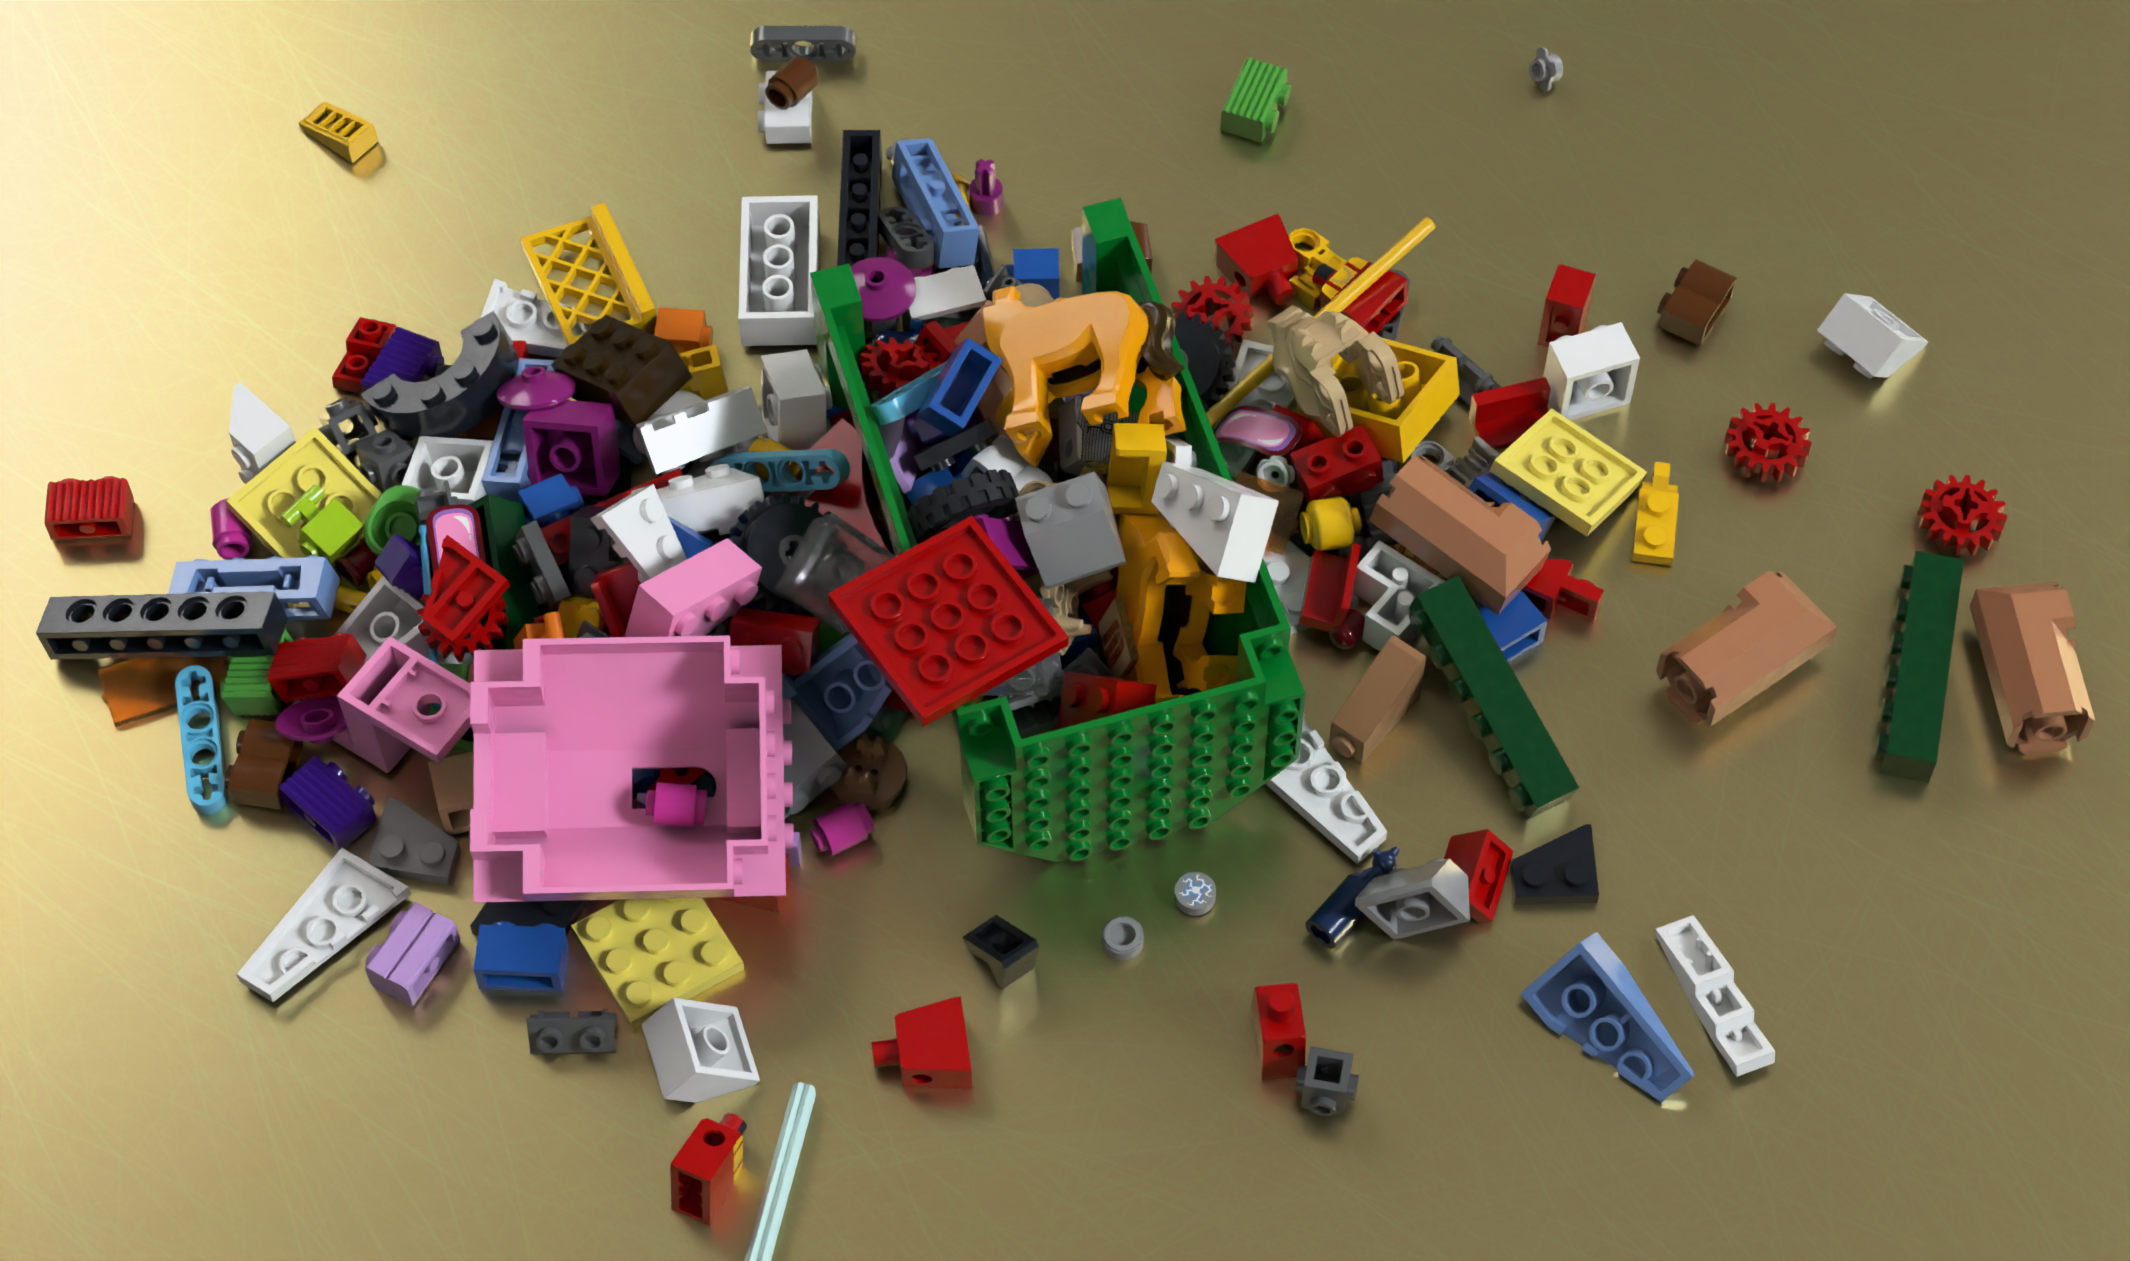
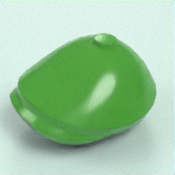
[363,485,427,557]

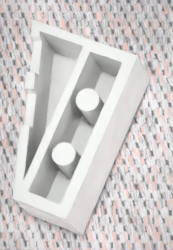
[636,386,767,475]
[1151,461,1279,583]
[631,464,765,535]

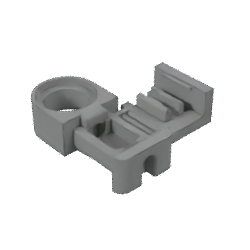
[1410,435,1500,489]

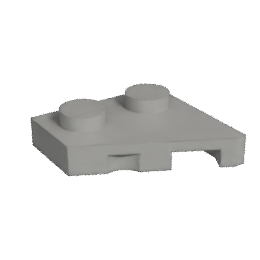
[367,796,461,885]

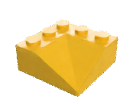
[1297,338,1460,463]

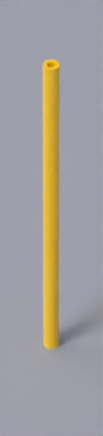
[1206,217,1436,427]

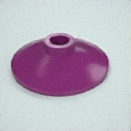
[850,257,916,322]
[497,366,576,410]
[275,696,348,744]

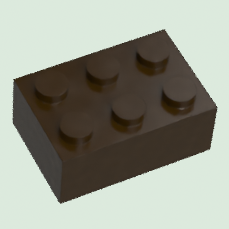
[551,315,692,428]

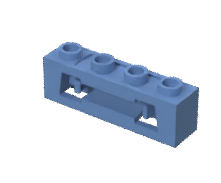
[892,138,980,269]
[481,358,555,503]
[168,555,340,621]

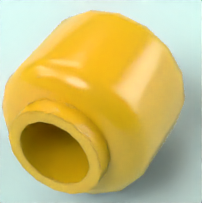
[1300,496,1361,551]

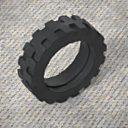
[907,469,1019,544]

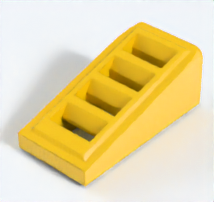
[299,101,378,164]

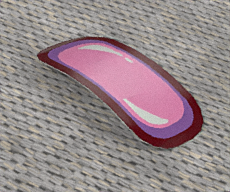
[1213,406,1302,456]
[426,504,486,575]

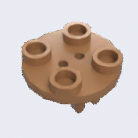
[829,733,907,811]

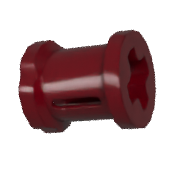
[335,537,378,588]

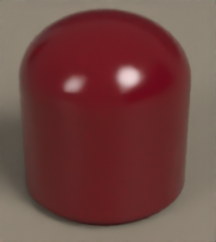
[1328,609,1365,650]

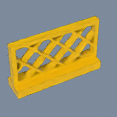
[520,202,657,346]

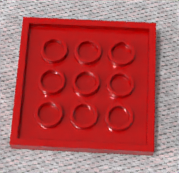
[828,516,1069,727]

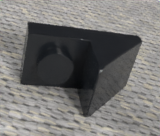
[962,915,1039,989]

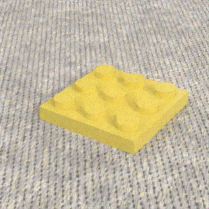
[1489,408,1648,537]
[226,427,382,569]
[571,897,744,1030]

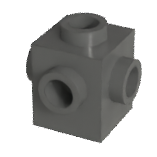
[318,397,378,456]
[355,428,415,493]
[1295,1046,1359,1116]

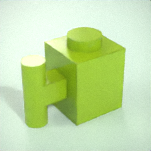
[279,484,364,565]

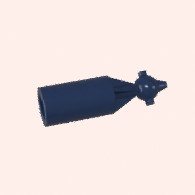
[1305,846,1400,948]

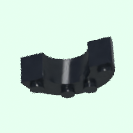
[361,310,518,442]

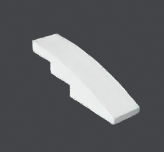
[1656,915,1775,1077]

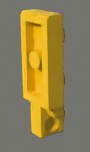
[1632,461,1679,566]

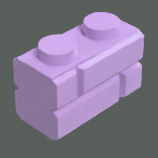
[365,902,460,1006]

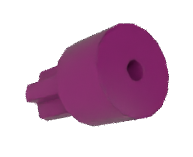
[969,159,1003,217]

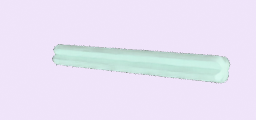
[744,1082,816,1261]

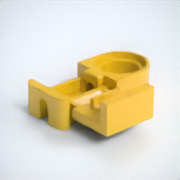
[1289,228,1347,311]

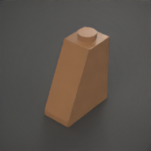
[1329,635,1426,764]

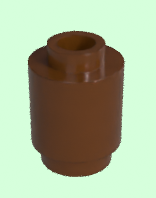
[765,56,819,110]

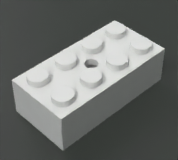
[738,195,820,346]

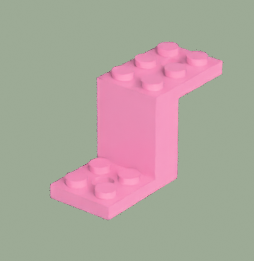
[291,636,471,774]

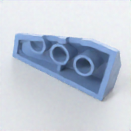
[792,633,893,751]
[1520,932,1695,1102]

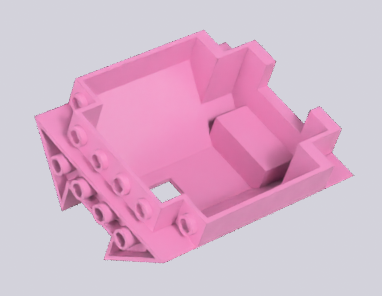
[470,636,794,903]

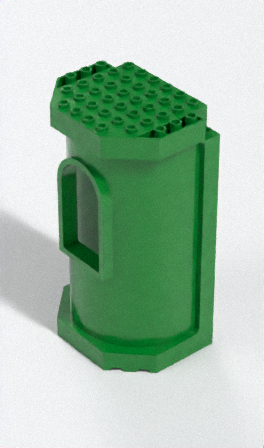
[810,198,1306,863]

